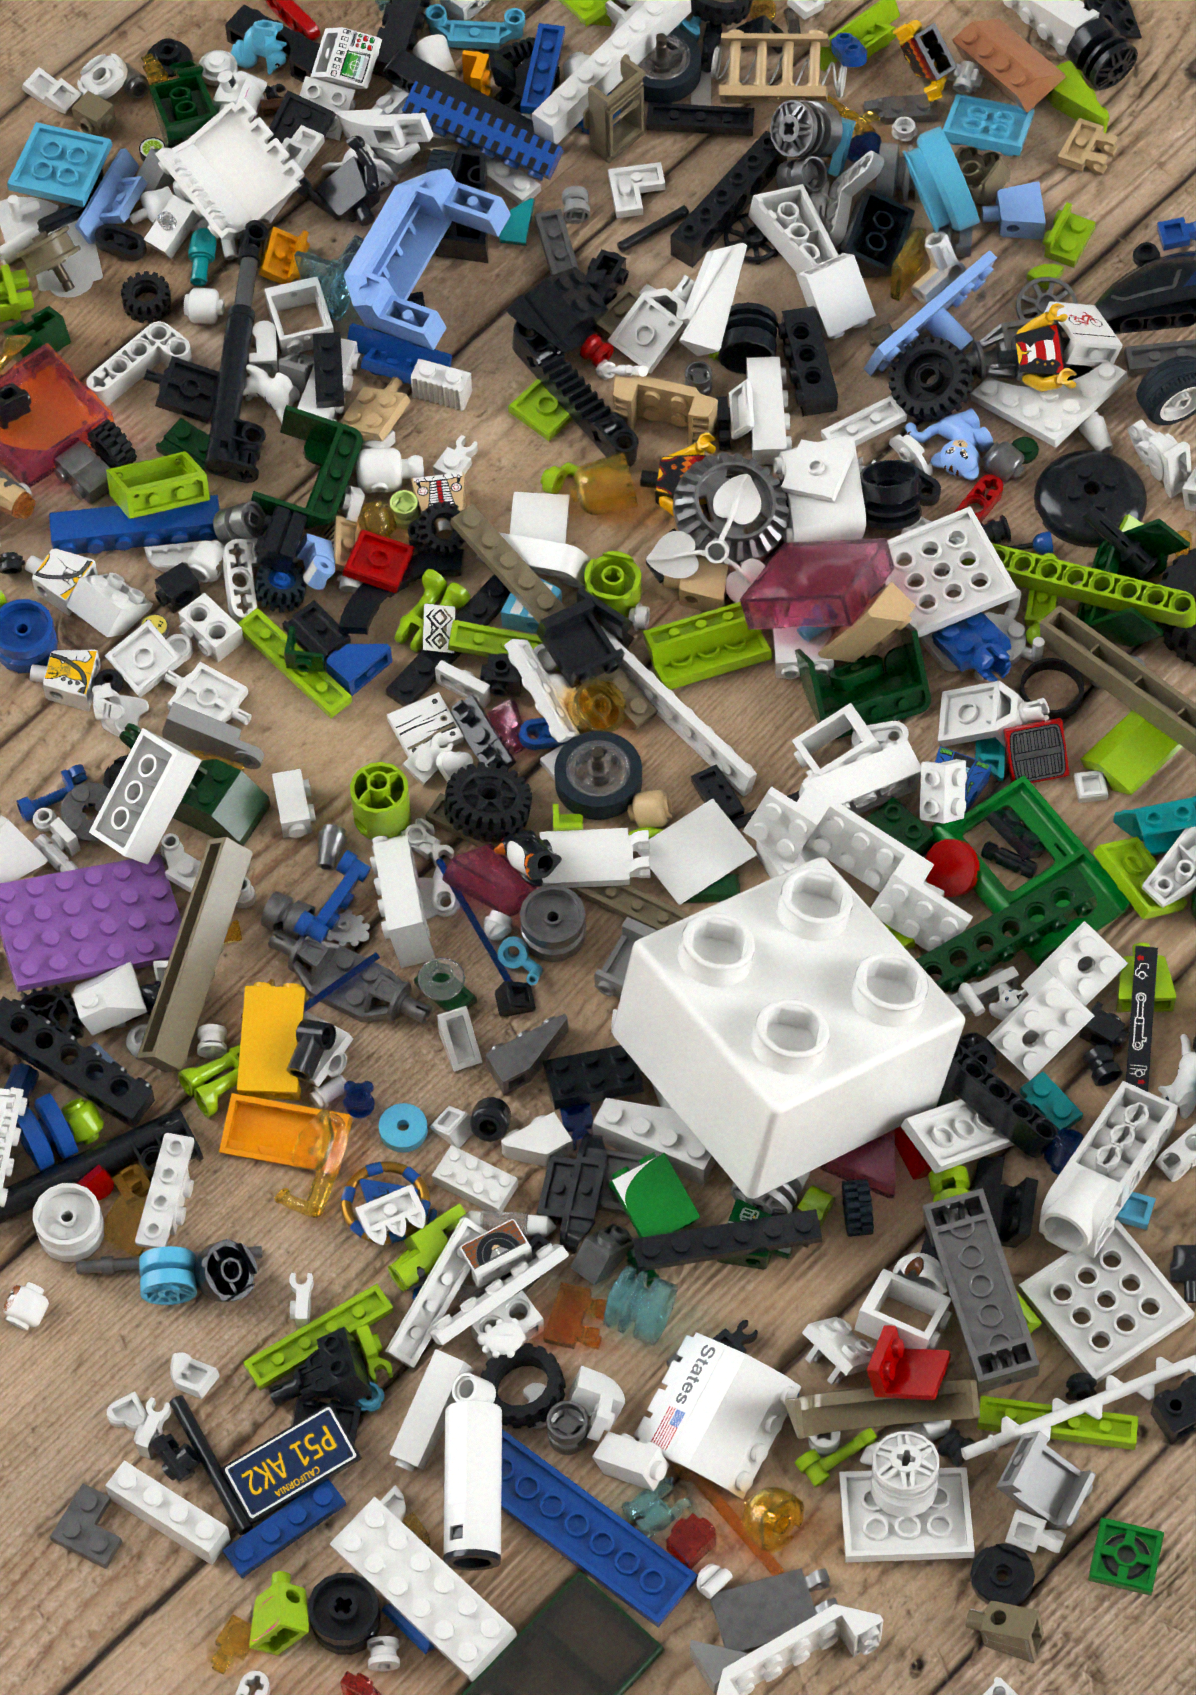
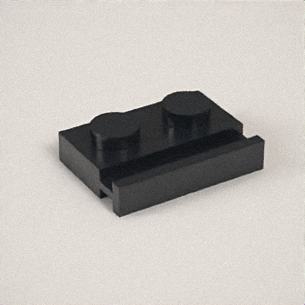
[282,600,351,659]

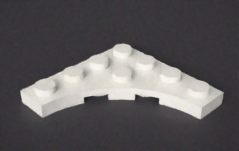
[970,360,1128,448]

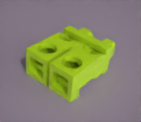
[0,264,35,322]

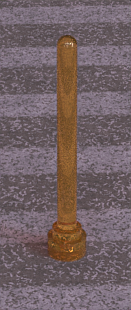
[673,1464,784,1576]

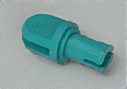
[188,228,217,286]

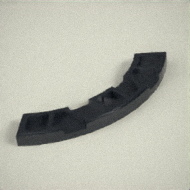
[338,549,464,635]

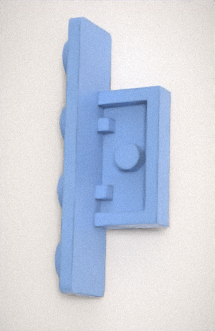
[75,148,148,244]

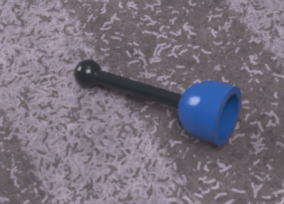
[1006,531,1053,555]

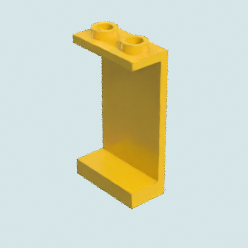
[237,982,309,1100]

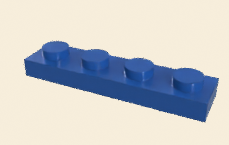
[521,23,565,114]
[222,1479,346,1579]

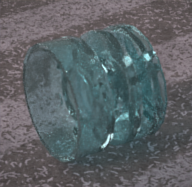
[603,1265,678,1345]

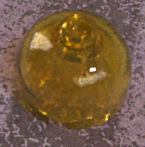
[567,677,627,733]
[742,1487,805,1553]

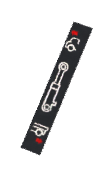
[1126,946,1158,1092]

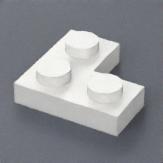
[608,162,665,218]

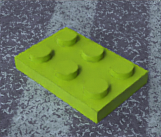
[1093,837,1188,920]

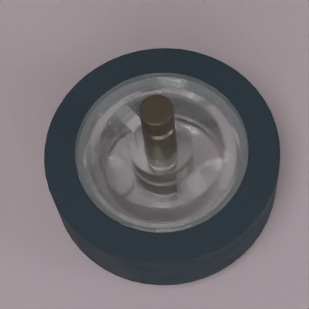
[637,28,701,103]
[554,731,642,820]

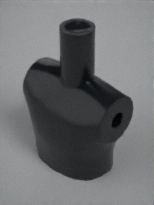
[1170,1245,1196,1303]

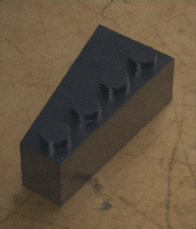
[372,0,432,77]

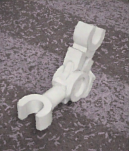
[372,818,454,867]

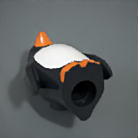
[494,830,562,886]

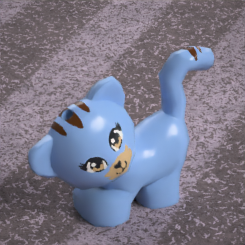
[905,408,994,481]

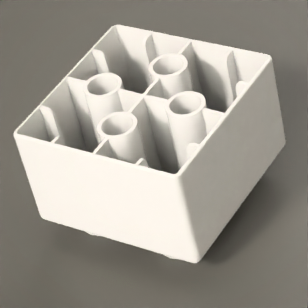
[612,857,965,1199]

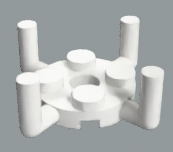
[952,589,1045,681]

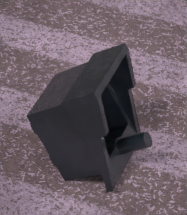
[506,267,609,354]

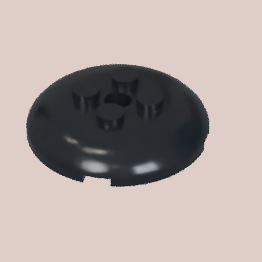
[1034,450,1147,548]

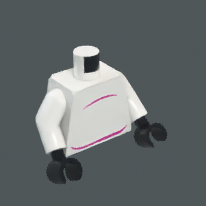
[213,70,286,122]

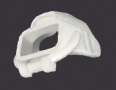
[92,683,149,737]

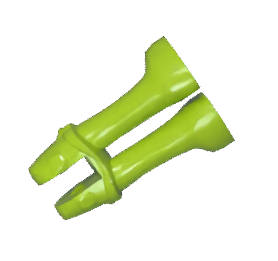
[394,569,471,653]
[177,1044,240,1118]

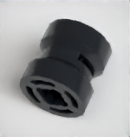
[1083,1045,1123,1086]

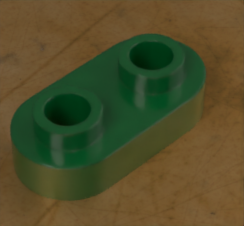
[830,655,884,692]

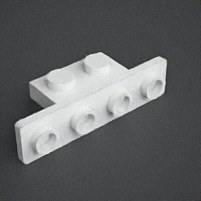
[135,1133,195,1249]

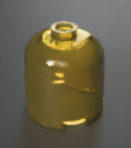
[569,452,638,515]

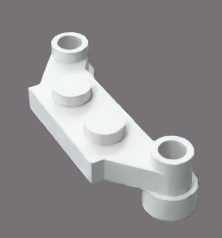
[160,833,256,908]

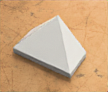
[437,1006,482,1072]

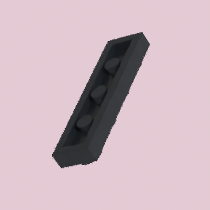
[646,102,755,136]

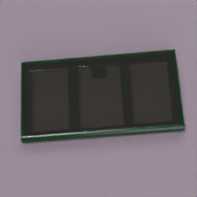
[461,1571,665,1695]

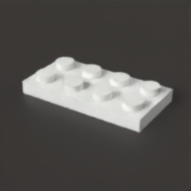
[900,1099,1014,1174]

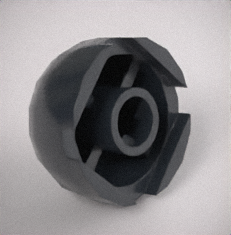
[194,1239,257,1302]

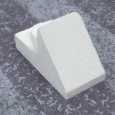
[371,142,421,174]

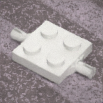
[164,662,252,725]

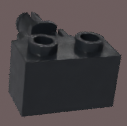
[269,1327,372,1407]

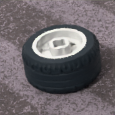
[1136,356,1196,425]

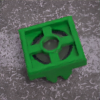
[1088,1517,1164,1596]

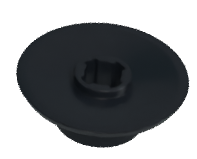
[145,38,192,77]

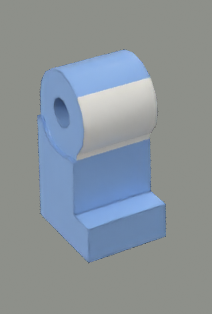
[296,533,335,590]

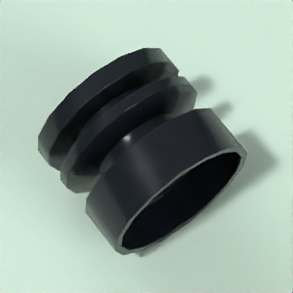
[1066,17,1138,90]
[718,302,778,374]
[860,460,922,530]

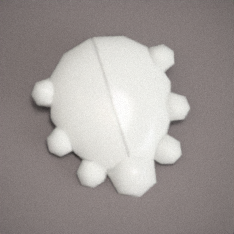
[327,909,370,947]
[477,1318,524,1358]

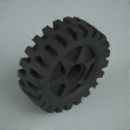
[888,337,974,422]
[444,762,532,842]

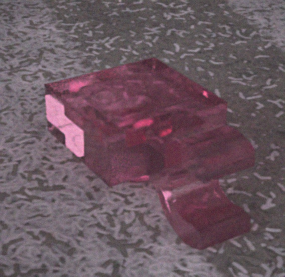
[488,699,526,754]

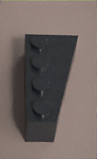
[435,148,488,263]

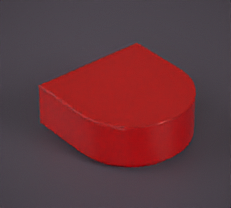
[76,1164,114,1201]

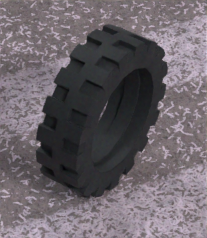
[691,0,753,26]
[480,1343,566,1429]

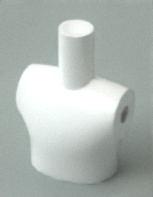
[129,186,173,225]

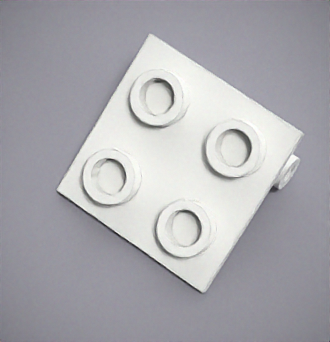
[299,76,356,141]

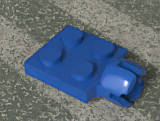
[932,612,1011,682]

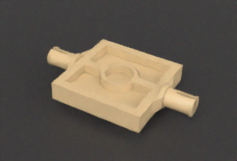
[339,377,410,442]

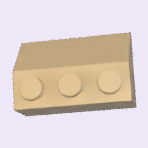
[818,582,916,662]

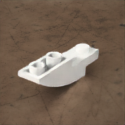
[337,109,434,149]
[262,125,325,224]

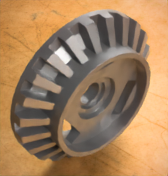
[673,452,789,565]

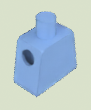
[981,182,1046,239]

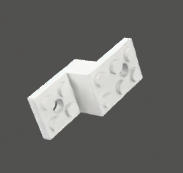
[986,921,1128,1080]

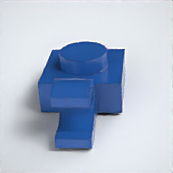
[1157,217,1196,251]

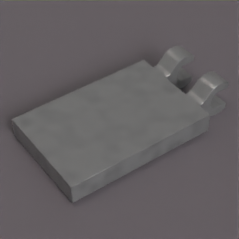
[710,1568,838,1653]

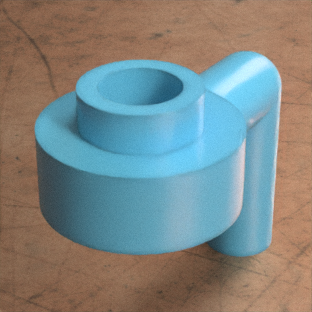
[498,937,543,985]

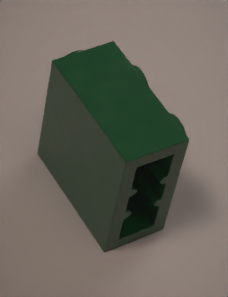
[865,797,934,857]

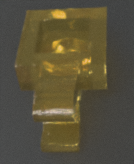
[838,109,881,135]
[211,1614,252,1675]

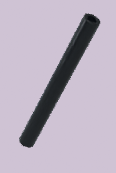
[169,1395,253,1535]

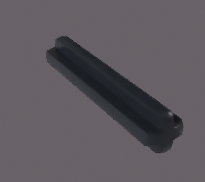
[37,200,90,234]

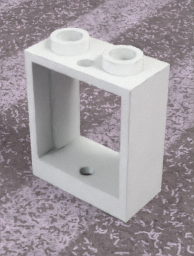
[264,276,334,356]
[792,703,882,776]
[854,1268,953,1350]

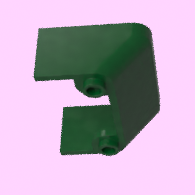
[251,405,363,530]
[1076,519,1190,647]
[795,623,931,739]

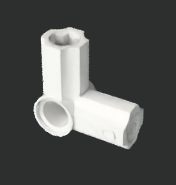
[910,231,966,305]

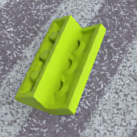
[643,599,772,690]
[1080,710,1183,795]

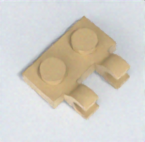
[1058,118,1118,175]

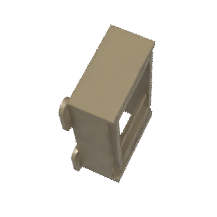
[583,54,646,163]

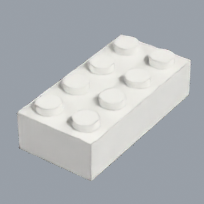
[432,1145,518,1217]

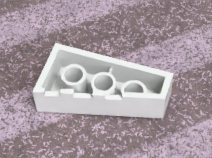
[748,184,838,274]
[370,836,436,968]

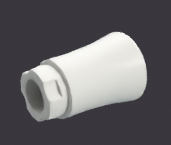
[413,34,461,81]

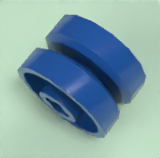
[0,599,58,673]
[16,1093,79,1172]

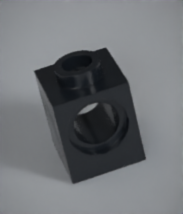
[154,562,201,614]

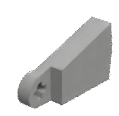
[162,702,264,769]

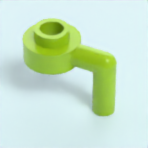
[540,462,595,494]

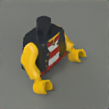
[997,303,1076,392]

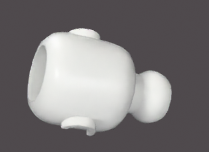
[356,445,424,493]

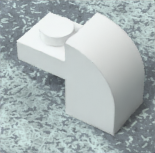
[568,1366,625,1442]

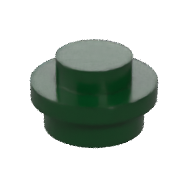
[1011,437,1039,464]

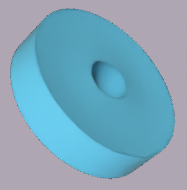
[379,1103,428,1153]

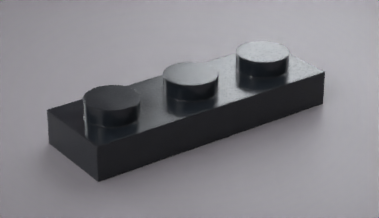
[313,332,345,408]

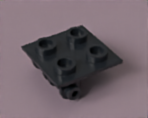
[1083,0,1142,39]

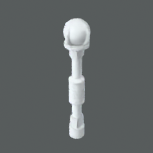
[595,359,648,380]

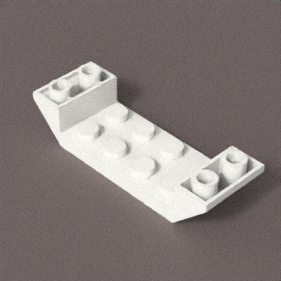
[717,1604,884,1695]

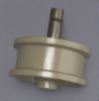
[15,225,81,292]

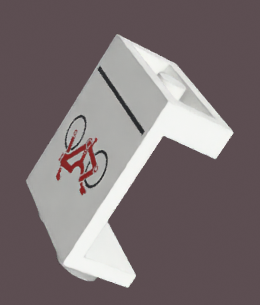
[1044,301,1123,366]

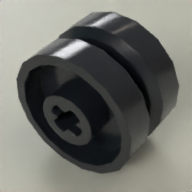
[308,1573,381,1655]

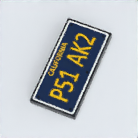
[221,1403,362,1524]

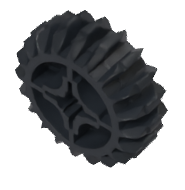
[12,985,85,1049]

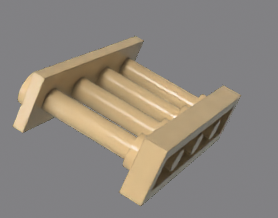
[719,30,829,104]

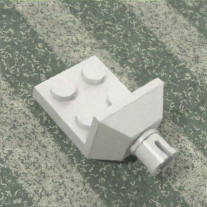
[607,275,695,374]
[938,681,1049,748]

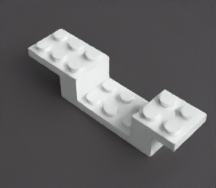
[742,784,973,952]

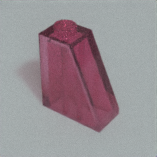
[442,843,538,917]
[820,1130,896,1198]

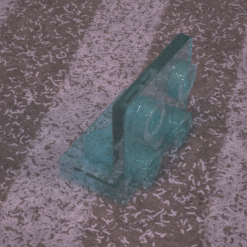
[294,251,351,321]

